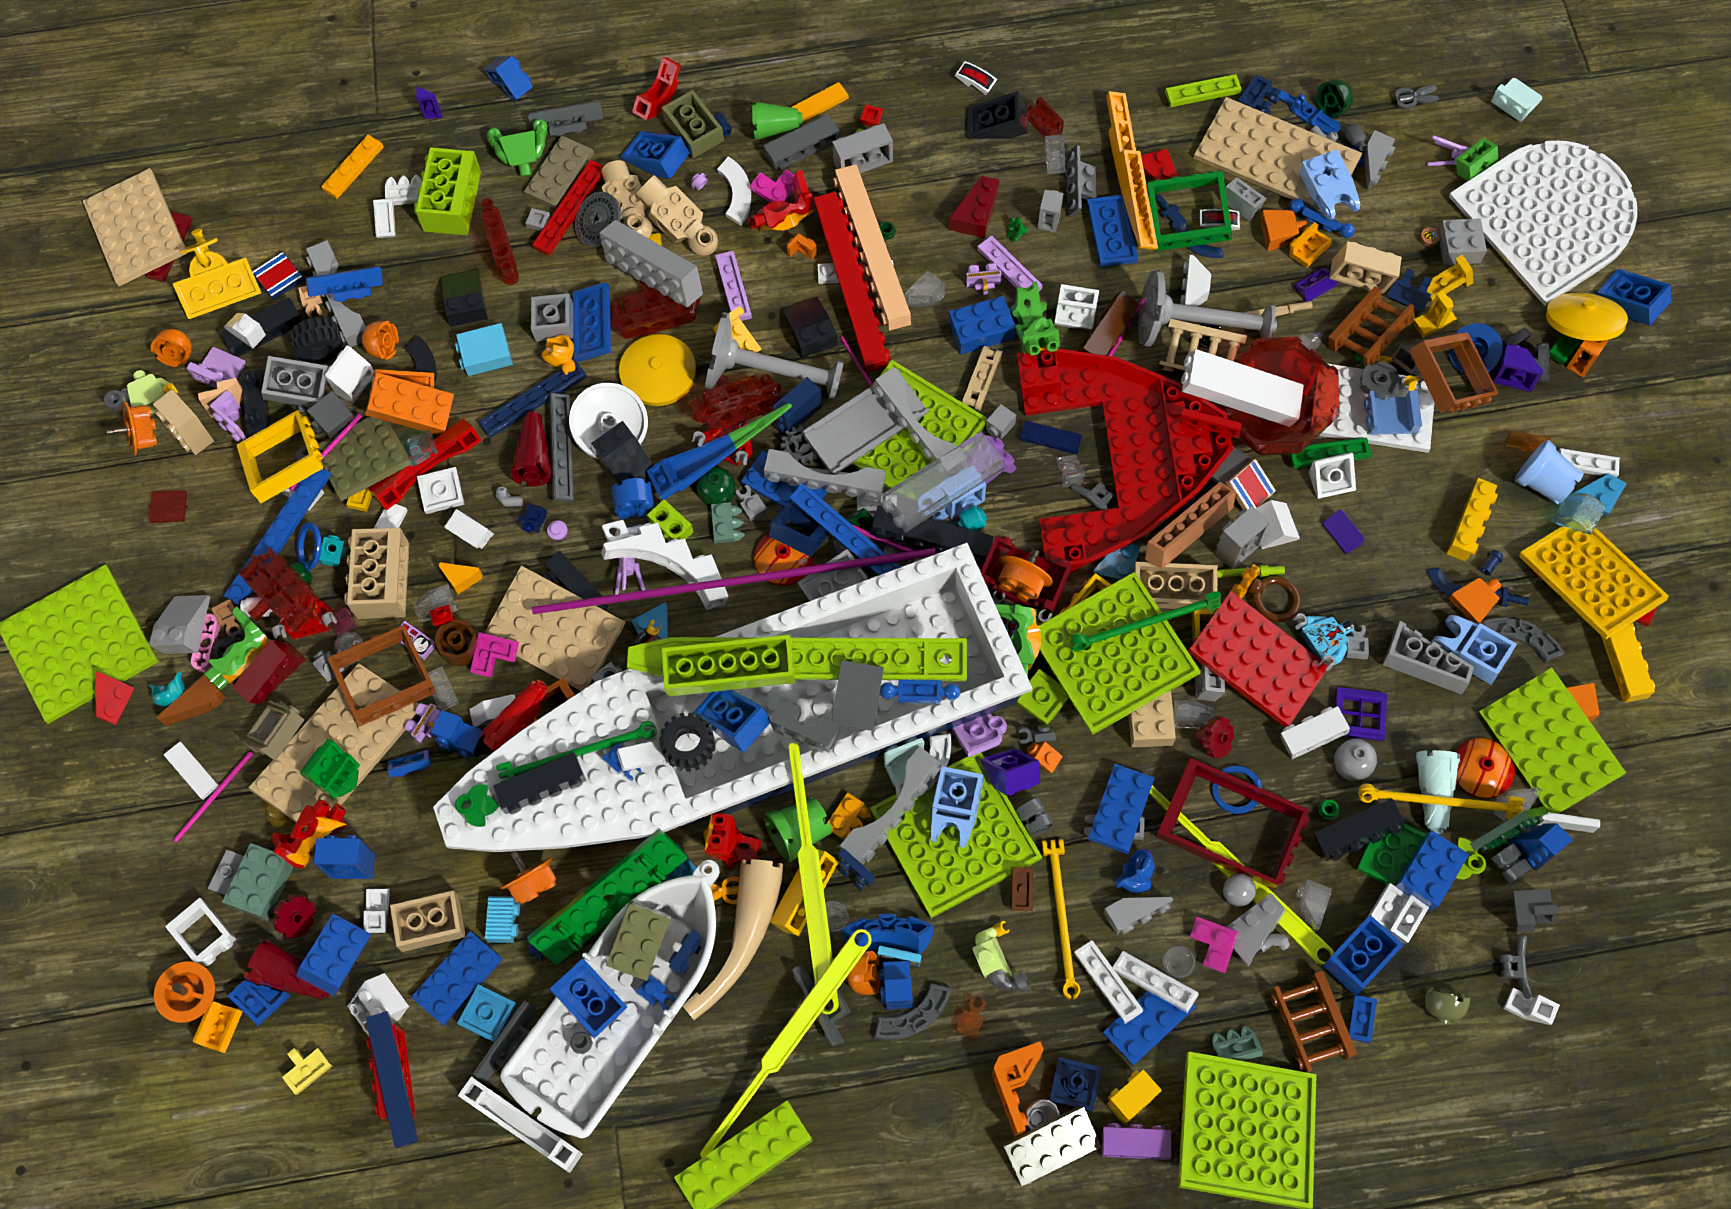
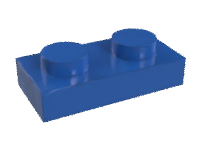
[388,750,431,778]
[1349,995,1377,1044]

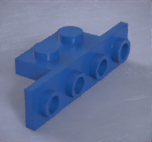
[306,266,383,302]

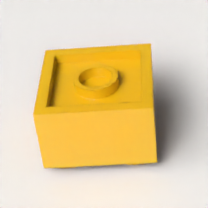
[1106,1069,1162,1125]

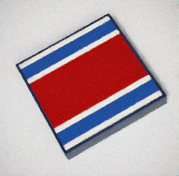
[253,251,305,300]

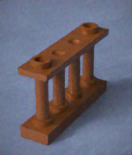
[1328,286,1415,367]
[1270,971,1357,1073]

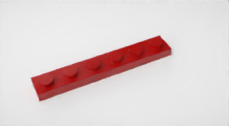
[532,160,604,256]

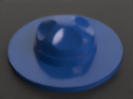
[1449,323,1503,374]

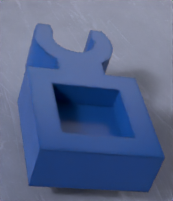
[602,743,642,781]
[636,974,676,1011]

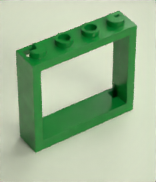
[1147,171,1232,251]

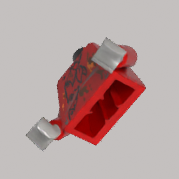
[692,417,752,467]
[272,589,337,640]

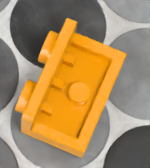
[1289,222,1332,268]
[193,1001,243,1053]

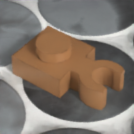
[211,599,243,636]

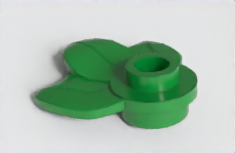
[455,784,499,827]

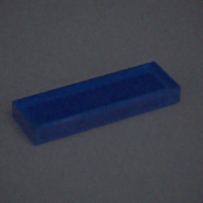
[1020,421,1082,455]

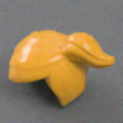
[541,334,575,375]

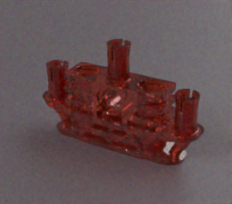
[481,198,519,285]
[610,280,701,339]
[688,374,782,429]
[239,547,321,632]

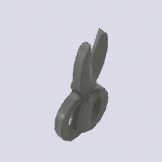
[1394,85,1439,110]

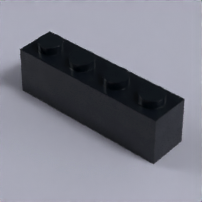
[221,297,303,357]
[493,752,587,814]
[1314,798,1405,862]

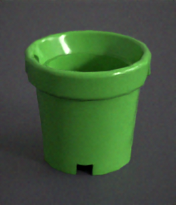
[764,797,832,863]

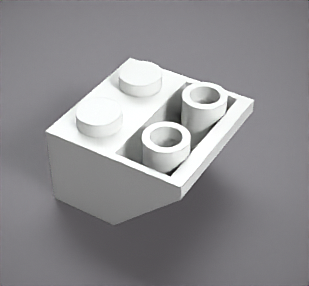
[325,345,374,403]
[347,973,409,1036]

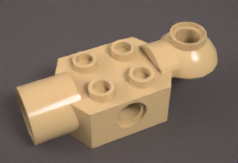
[601,160,653,238]
[636,175,718,256]

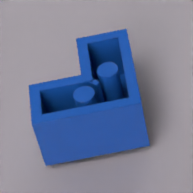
[483,56,533,100]
[431,710,486,758]
[879,961,913,1010]

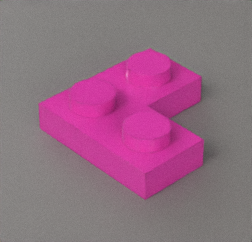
[749,169,795,203]
[470,632,519,677]
[1190,917,1239,973]

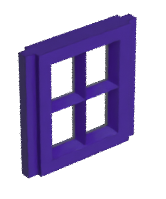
[1335,687,1387,741]

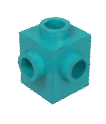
[318,535,347,568]

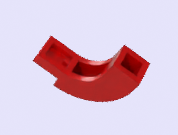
[632,57,681,120]

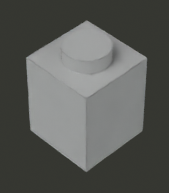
[986,404,1016,440]

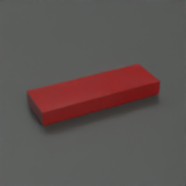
[1180,408,1242,438]

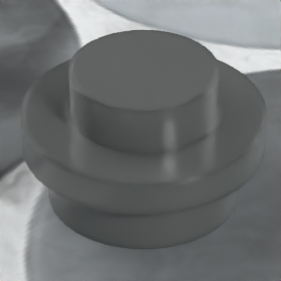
[570,1031,593,1054]

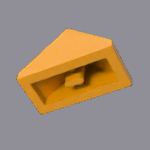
[439,562,483,594]

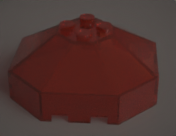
[1218,336,1340,455]

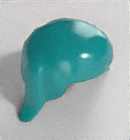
[148,672,185,707]

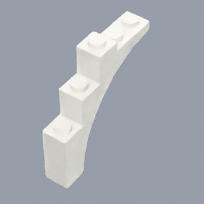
[601,523,728,610]

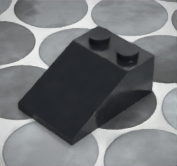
[968,91,1028,139]
[441,269,488,327]
[782,297,838,358]
[590,421,654,485]

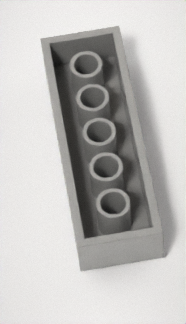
[600,220,703,307]

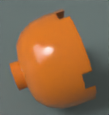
[362,320,399,359]
[151,329,192,367]
[845,951,881,995]

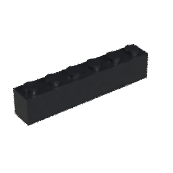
[870,505,994,565]

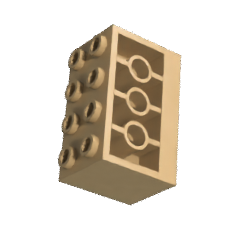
[345,528,409,619]

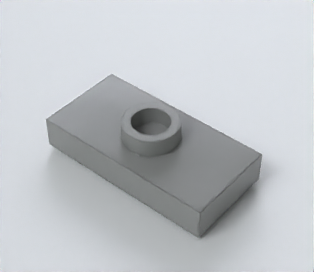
[208,850,244,896]

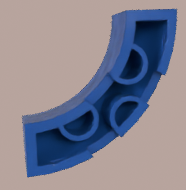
[842,914,933,954]

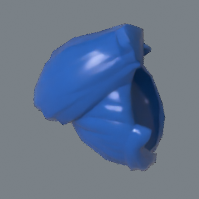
[1115,849,1155,893]

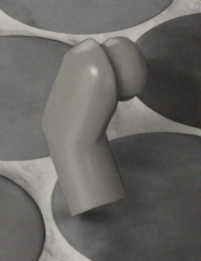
[1310,126,1338,142]
[1259,933,1290,953]

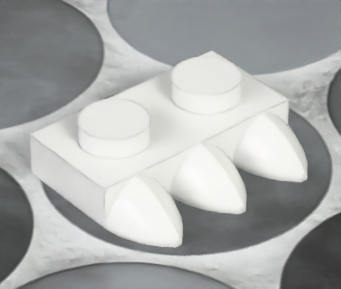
[385,175,422,205]

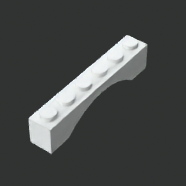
[458,1077,582,1173]

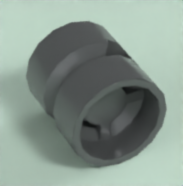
[1016,798,1054,837]
[1491,844,1533,884]

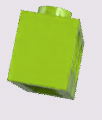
[647,500,693,543]

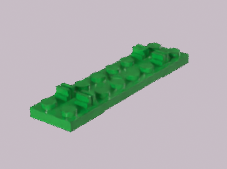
[527,828,688,965]

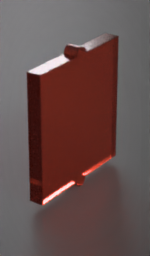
[149,491,188,523]

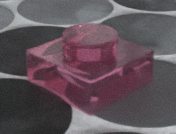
[332,607,357,636]

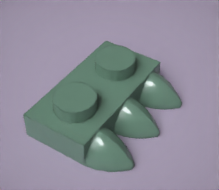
[711,502,745,544]
[1212,1026,1263,1061]

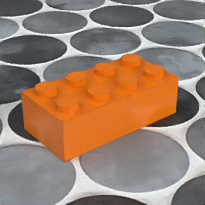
[365,373,454,436]

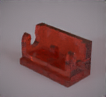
[1027,97,1064,142]

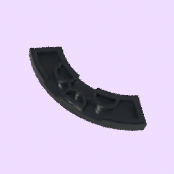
[405,336,437,387]

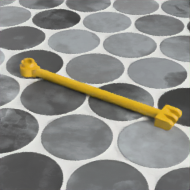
[1358,784,1525,819]
[1042,839,1080,1000]

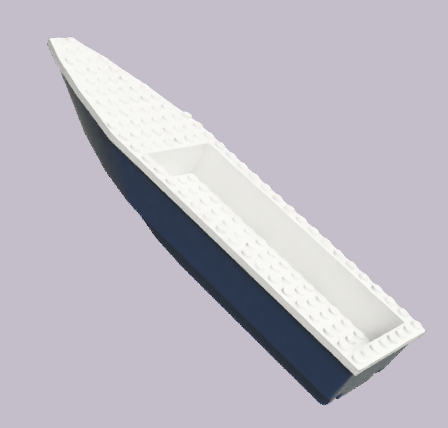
[433,543,1032,852]

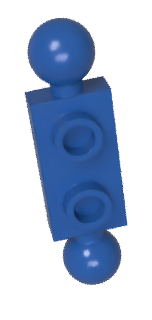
[1289,198,1355,238]
[880,680,960,703]

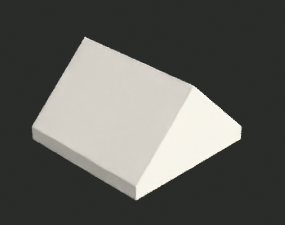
[1308,452,1356,499]
[1256,500,1300,550]

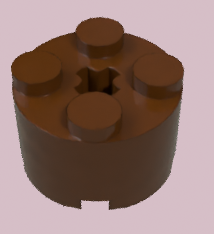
[435,619,478,666]

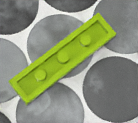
[1165,74,1241,107]

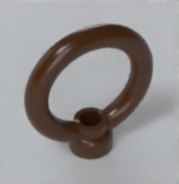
[1248,576,1301,622]

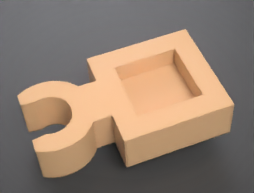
[299,286,322,318]

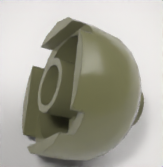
[1425,987,1471,1024]

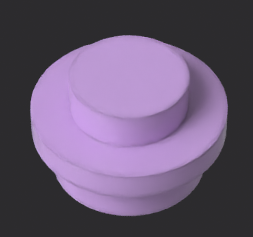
[691,173,708,190]
[547,521,568,540]

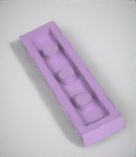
[977,236,1042,291]
[715,251,752,321]

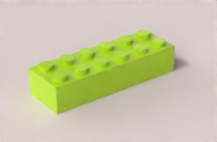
[662,635,796,697]
[674,1101,812,1209]

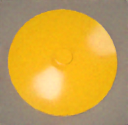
[1546,293,1628,341]
[619,334,697,406]

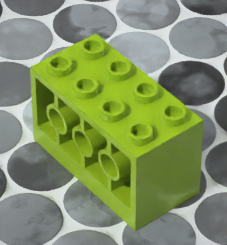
[414,147,481,236]

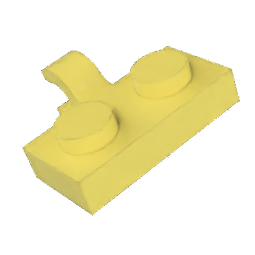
[282,1048,332,1095]

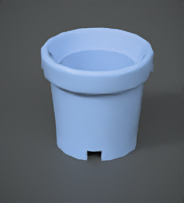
[1514,440,1584,505]

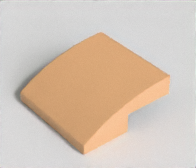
[198,378,244,418]

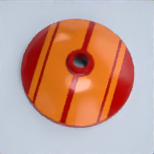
[754,533,814,586]
[1455,738,1515,799]

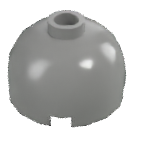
[1334,739,1377,781]

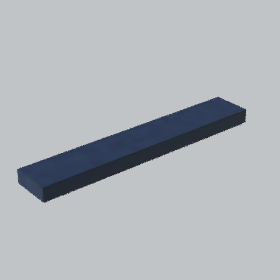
[478,360,587,438]
[366,1011,419,1149]

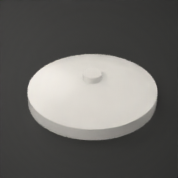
[569,383,648,459]

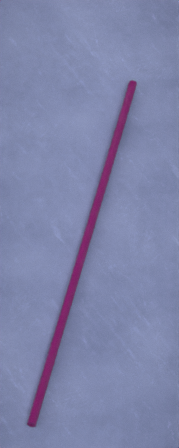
[532,548,936,615]

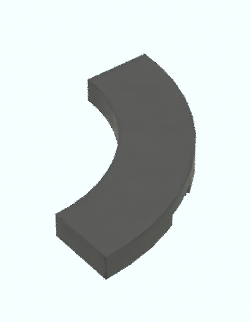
[1480,617,1565,663]
[874,984,952,1040]

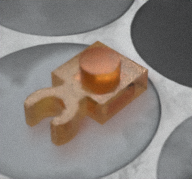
[956,997,986,1039]

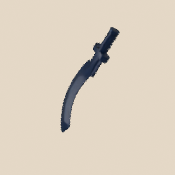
[1155,194,1224,258]
[1428,568,1529,607]

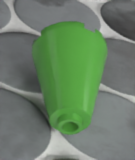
[752,102,803,140]

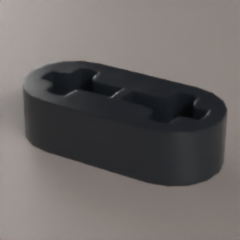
[213,630,245,658]

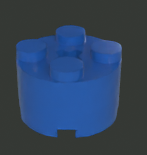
[611,478,654,519]

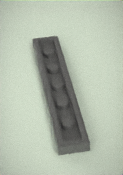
[549,393,574,503]

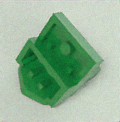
[300,738,360,799]

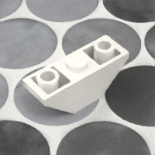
[1180,255,1211,307]

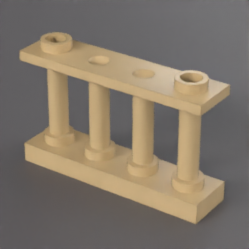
[1159,319,1247,372]

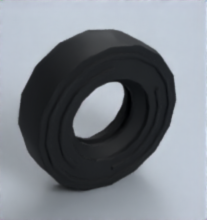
[1502,327,1531,351]

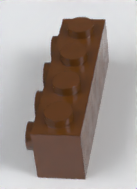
[1077,290,1140,356]

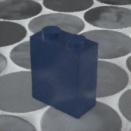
[773,377,822,434]

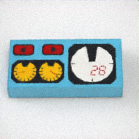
[878,946,922,967]

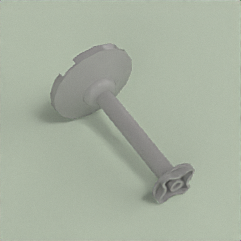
[1138,270,1277,347]
[705,312,843,399]

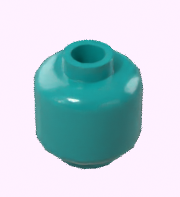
[957,505,988,532]

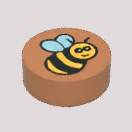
[1420,227,1440,247]

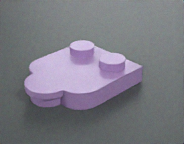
[951,714,1007,757]

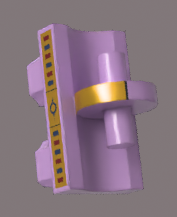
[966,263,1001,295]
[405,703,440,744]

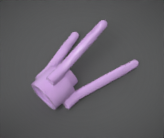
[1427,136,1470,166]
[614,558,645,594]

